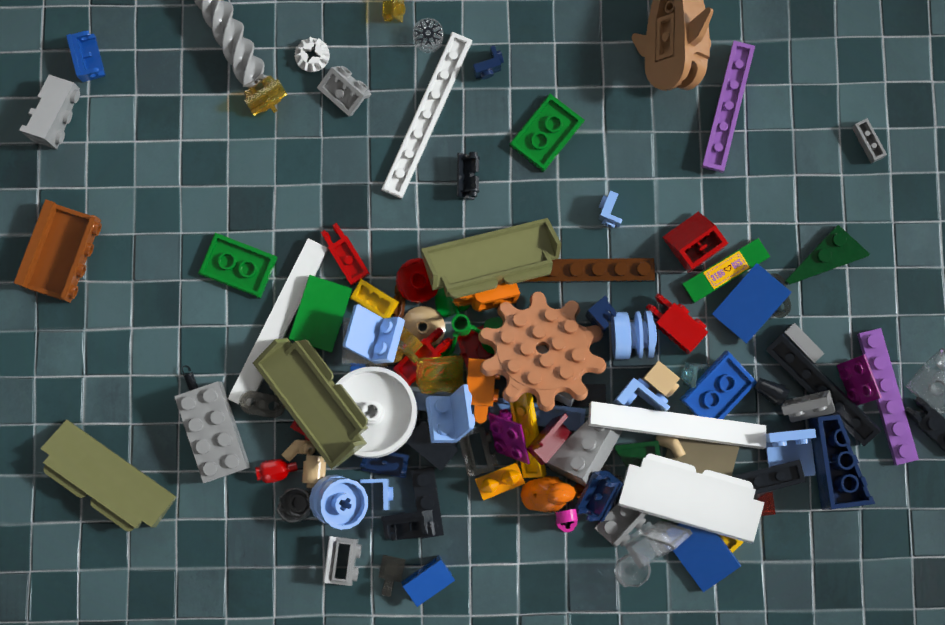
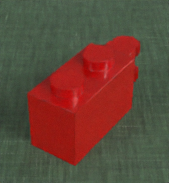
[645,294,708,354]

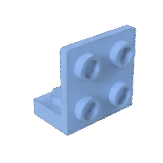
[343,304,405,364]
[612,378,670,412]
[425,384,475,443]
[765,429,816,476]

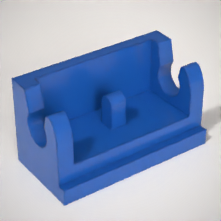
[66,31,106,82]
[401,555,455,607]

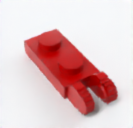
[321,223,370,286]
[393,328,452,386]

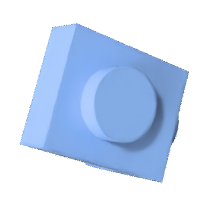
[598,191,622,228]

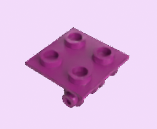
[837,354,882,406]
[488,409,530,464]

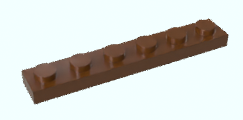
[520,258,655,283]

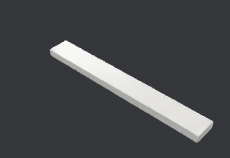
[381,32,472,199]
[228,238,328,409]
[588,401,766,449]

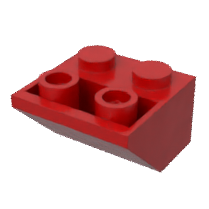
[662,211,728,273]

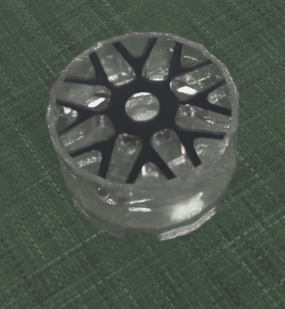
[413,18,444,53]

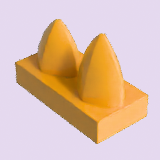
[475,462,525,500]

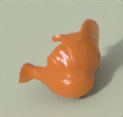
[521,475,585,512]

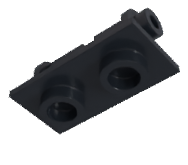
[457,152,480,200]

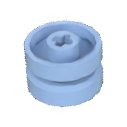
[309,475,368,530]

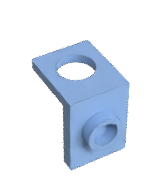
[360,479,394,510]

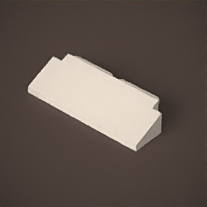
[618,454,765,544]

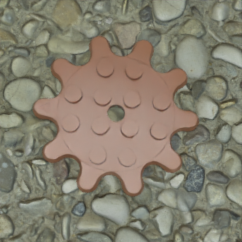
[478,292,606,412]

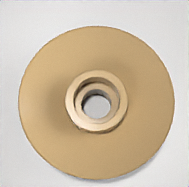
[401,306,445,348]

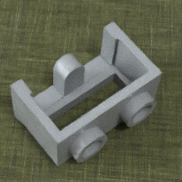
[323,536,362,586]

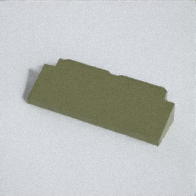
[421,218,561,298]
[253,338,368,470]
[40,419,177,532]

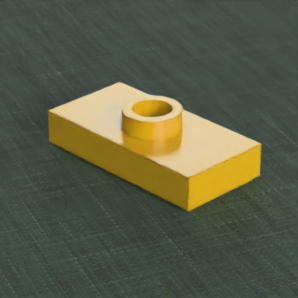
[350,279,399,318]

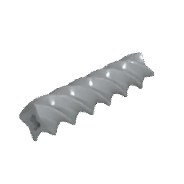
[194,0,270,89]

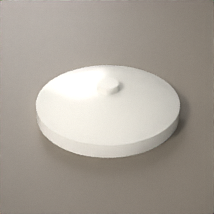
[335,366,417,458]

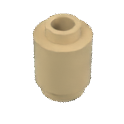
[302,455,326,488]

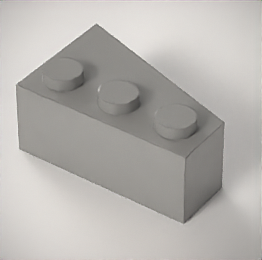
[19,75,80,149]
[546,420,623,486]

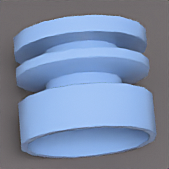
[611,311,657,360]

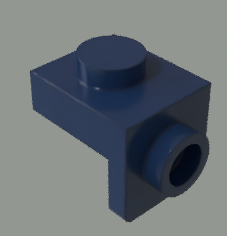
[473,45,504,79]

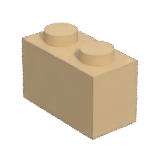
[642,361,680,398]

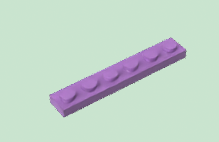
[702,41,755,173]
[857,328,919,465]

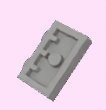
[317,66,372,116]
[782,390,835,422]
[595,501,646,547]

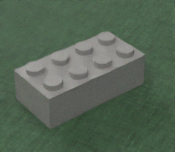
[174,381,251,483]

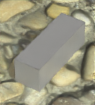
[852,118,887,164]
[783,323,824,363]

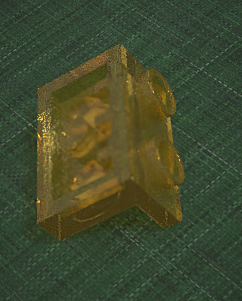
[416,355,464,394]

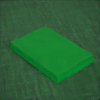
[509,94,585,172]
[198,233,278,298]
[289,275,352,353]

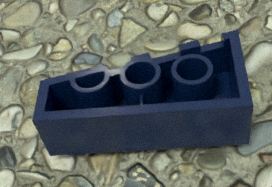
[808,414,875,510]

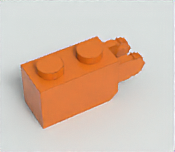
[453,283,520,312]
[467,358,500,424]

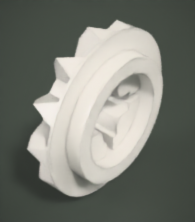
[294,37,330,72]

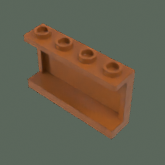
[14,199,102,303]

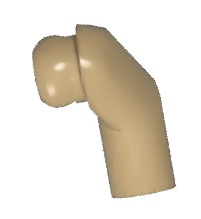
[656,435,686,459]
[281,439,316,462]

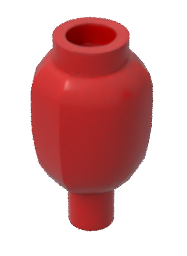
[255,459,298,483]

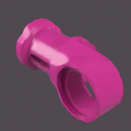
[555,509,578,532]

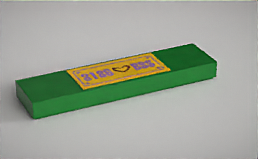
[682,238,770,304]

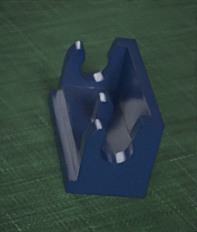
[585,295,616,332]
[360,452,410,478]
[574,471,624,522]

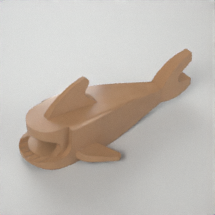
[632,0,713,91]

